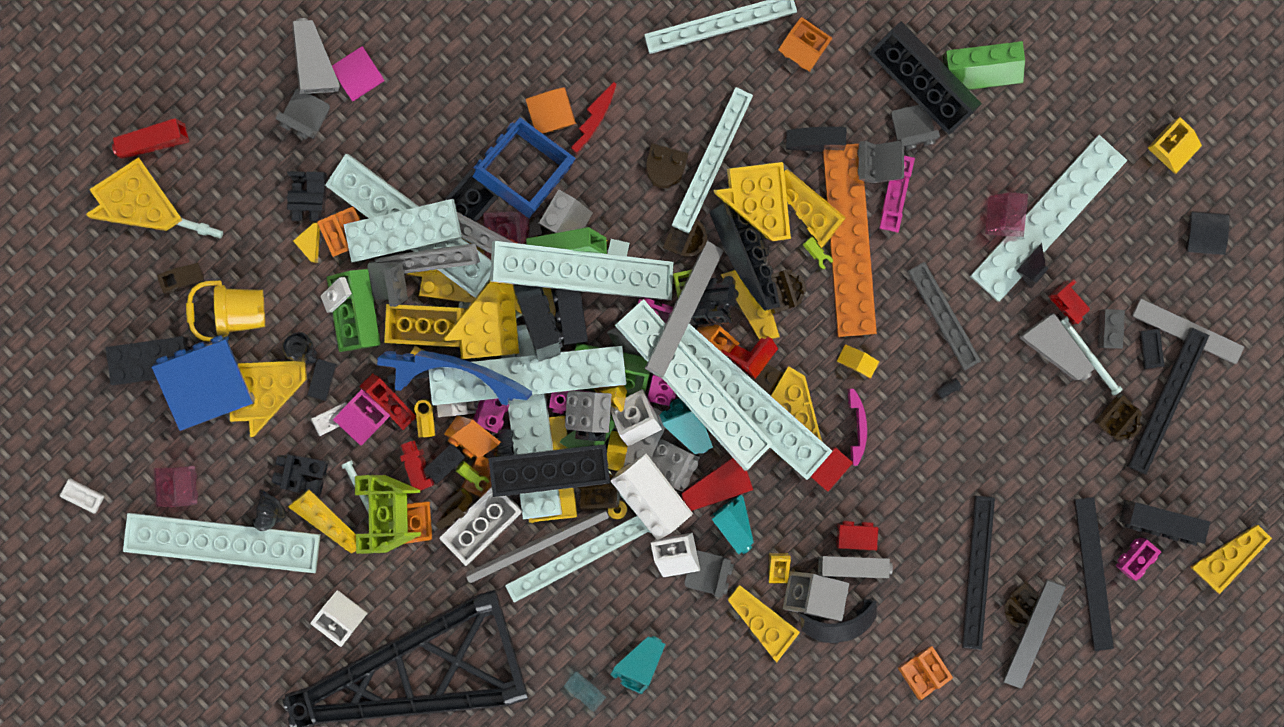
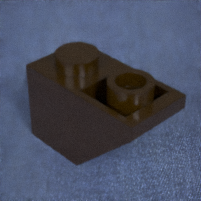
[157,263,205,294]

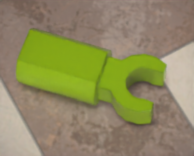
[803,237,833,270]
[455,461,489,491]

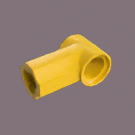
[414,399,435,437]

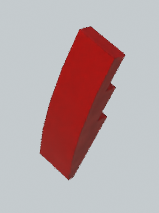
[571,82,617,155]

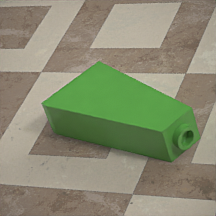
[526,227,607,254]

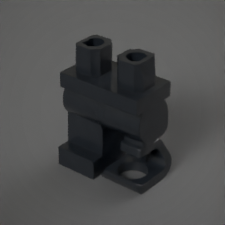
[287,171,327,221]
[691,276,739,327]
[271,454,329,497]

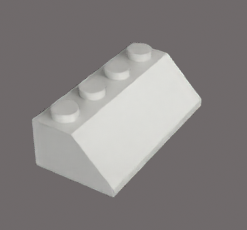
[611,454,693,541]
[440,487,523,566]

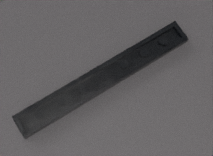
[1127,327,1210,475]
[962,495,995,650]
[1074,497,1114,651]

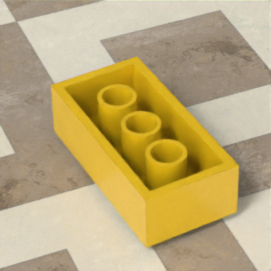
[384,304,467,347]

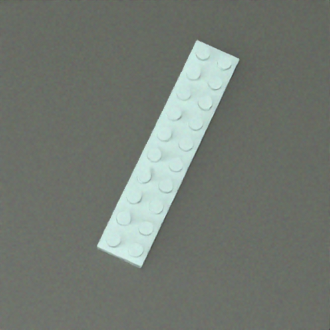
[970,135,1127,302]
[325,154,491,298]
[490,241,673,301]
[615,299,773,471]
[681,324,832,480]
[501,325,562,519]
[429,346,626,405]
[123,513,321,573]

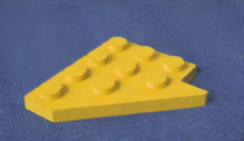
[86,157,182,231]
[714,162,791,241]
[407,227,487,303]
[443,281,519,359]
[230,361,307,437]
[771,366,822,441]

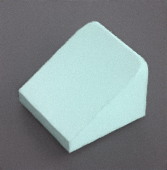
[608,239,630,256]

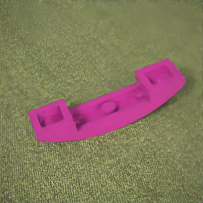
[879,156,915,233]
[848,389,867,466]

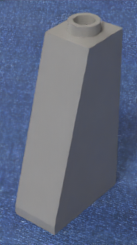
[292,18,339,94]
[1019,313,1095,381]
[818,556,893,578]

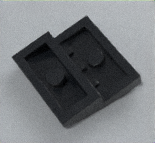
[1186,211,1230,255]

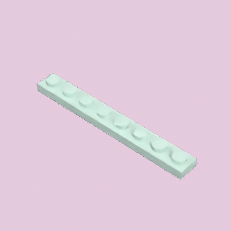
[644,0,797,54]
[671,87,753,234]
[505,516,649,602]

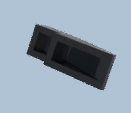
[786,127,847,152]

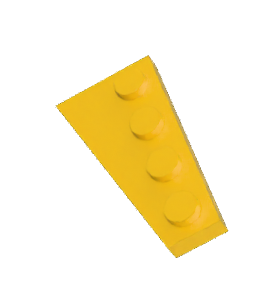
[784,169,846,248]
[721,270,780,340]
[288,490,356,554]
[1190,525,1272,594]
[727,585,800,663]

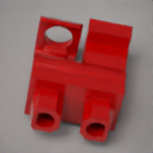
[400,440,435,490]

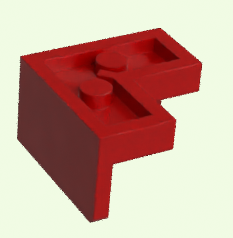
[1048,279,1090,325]
[721,336,778,379]

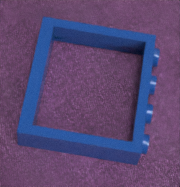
[473,118,576,218]

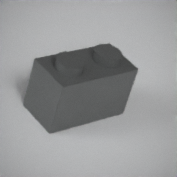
[1098,309,1125,349]

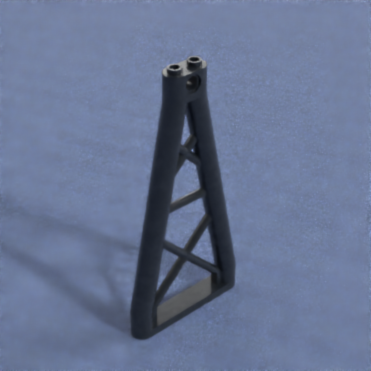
[282,589,529,727]

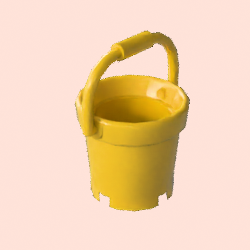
[186,280,265,342]

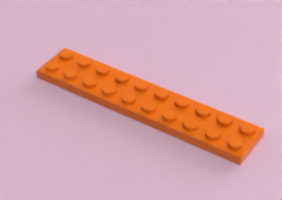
[823,144,877,337]

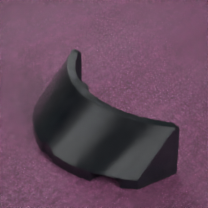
[798,598,877,643]

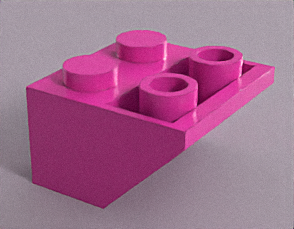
[333,389,390,446]

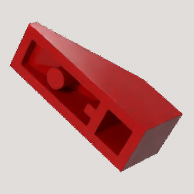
[359,373,416,430]

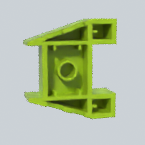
[355,475,421,554]

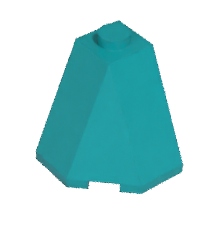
[659,398,713,454]
[710,494,754,554]
[610,636,666,694]

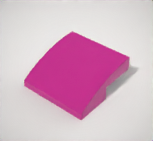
[332,46,385,101]

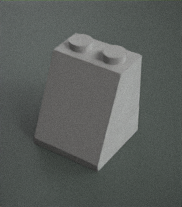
[539,189,593,234]
[783,571,849,621]

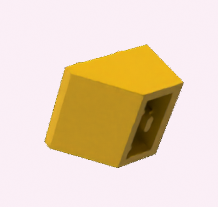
[1148,117,1202,174]

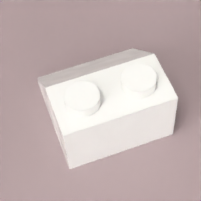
[610,389,662,446]

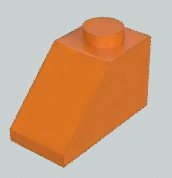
[697,319,740,353]

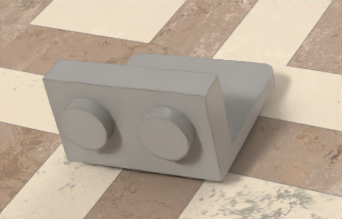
[565,391,611,433]
[651,439,700,492]

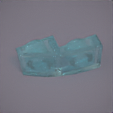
[564,672,607,712]

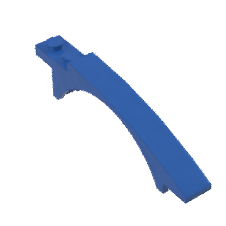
[377,350,532,405]

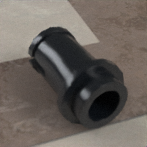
[936,378,962,400]

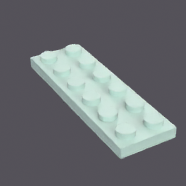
[343,199,462,262]

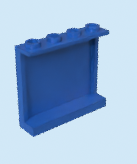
[152,335,255,431]

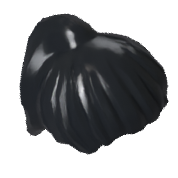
[282,332,317,364]
[487,429,514,459]
[252,489,286,531]

